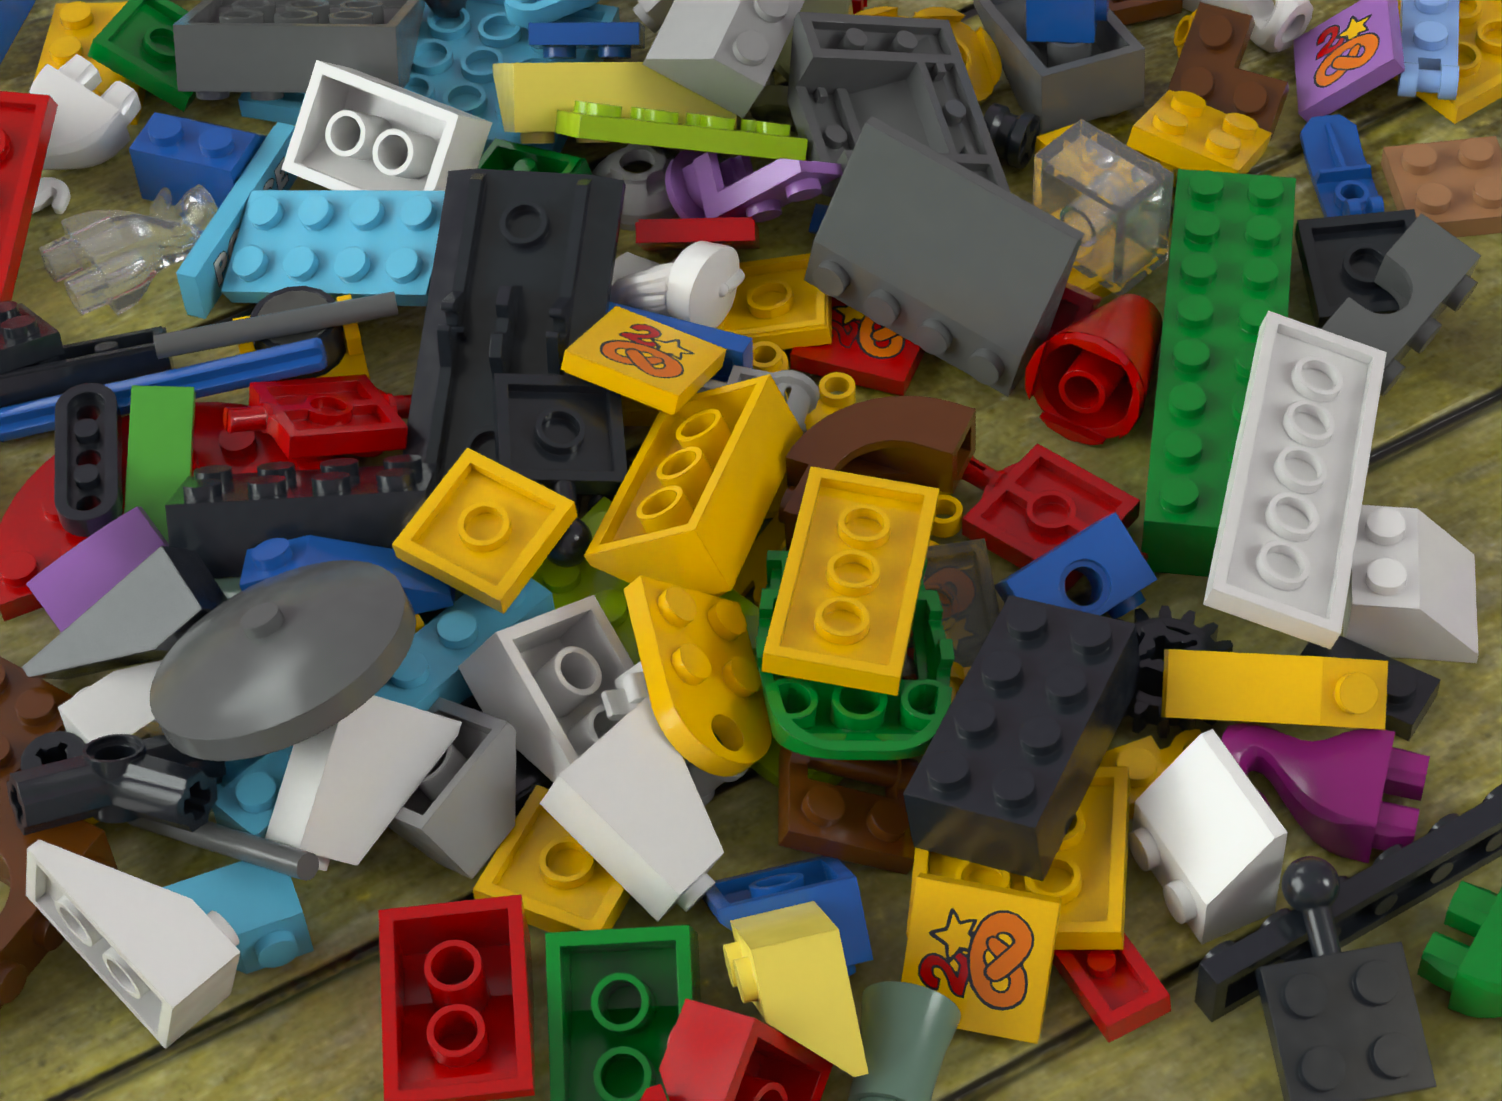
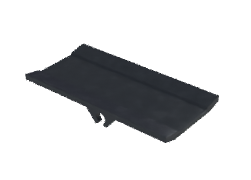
[402,169,626,519]

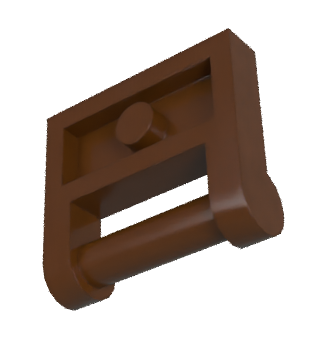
[778,745,919,875]

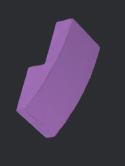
[26,506,169,632]

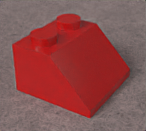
[659,998,833,1101]

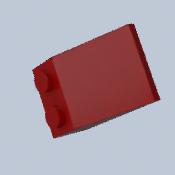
[378,894,535,1101]

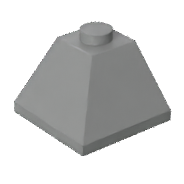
[387,697,516,879]

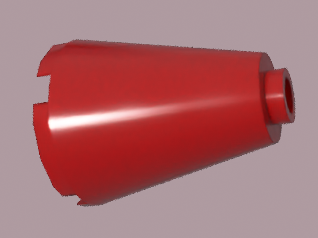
[1025,294,1163,446]

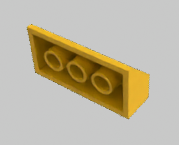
[584,374,803,597]

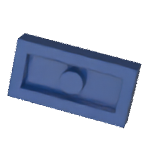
[528,22,645,59]

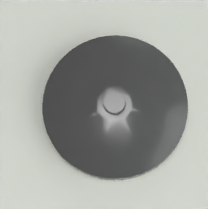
[150,560,416,761]

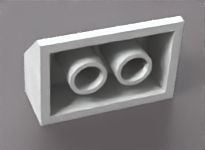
[281,60,492,191]

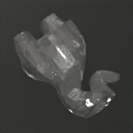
[39,184,218,316]

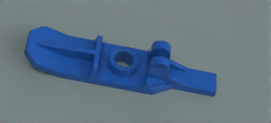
[1299,114,1385,218]

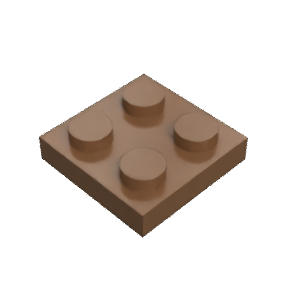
[1381,136,1502,237]

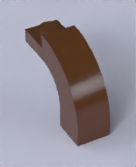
[778,396,976,551]

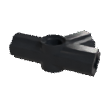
[7,734,227,835]

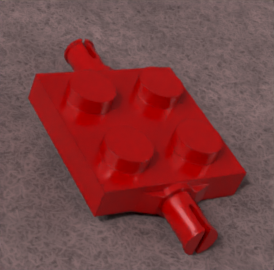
[223,374,412,462]
[960,443,1148,593]

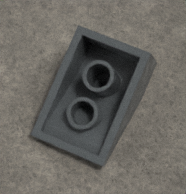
[973,0,1145,134]

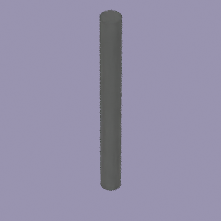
[153,291,399,359]
[128,818,319,881]

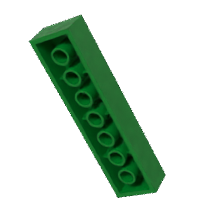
[1141,169,1296,577]

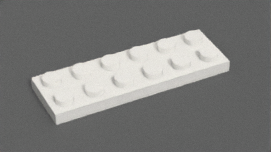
[1203,311,1387,649]

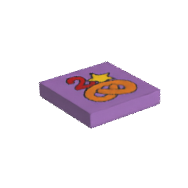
[1293,0,1405,123]

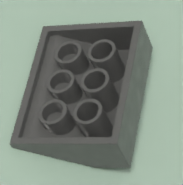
[173,0,425,101]
[804,116,1084,397]

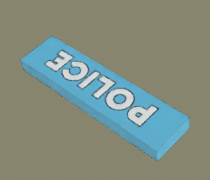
[176,122,298,319]

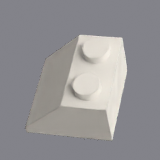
[1343,505,1478,663]
[1128,729,1288,945]

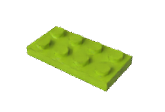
[555,101,808,161]

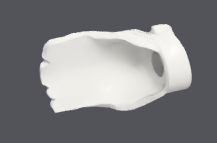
[610,241,745,328]

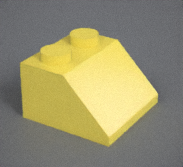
[723,901,869,1077]

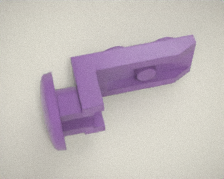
[665,150,843,223]

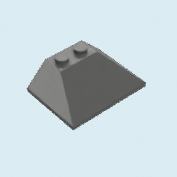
[787,12,1011,198]

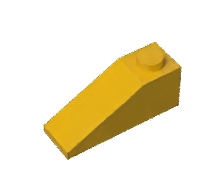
[1161,649,1388,730]

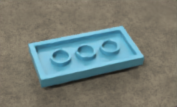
[221,190,445,306]

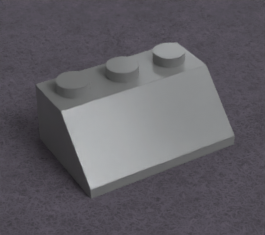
[643,0,805,118]

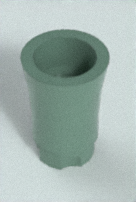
[847,981,961,1101]

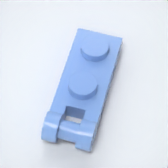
[1397,0,1459,100]

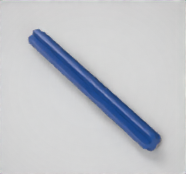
[0,337,327,442]

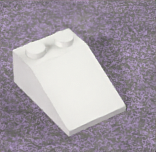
[458,595,634,782]
[26,839,240,1049]

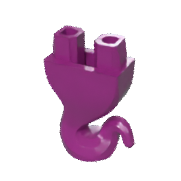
[1221,723,1430,864]

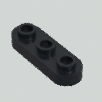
[54,383,123,537]

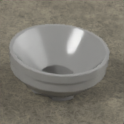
[592,144,680,231]

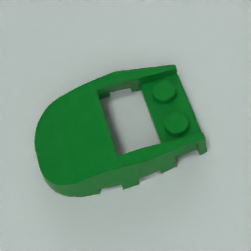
[755,550,955,760]

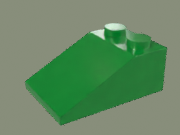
[545,925,701,1101]

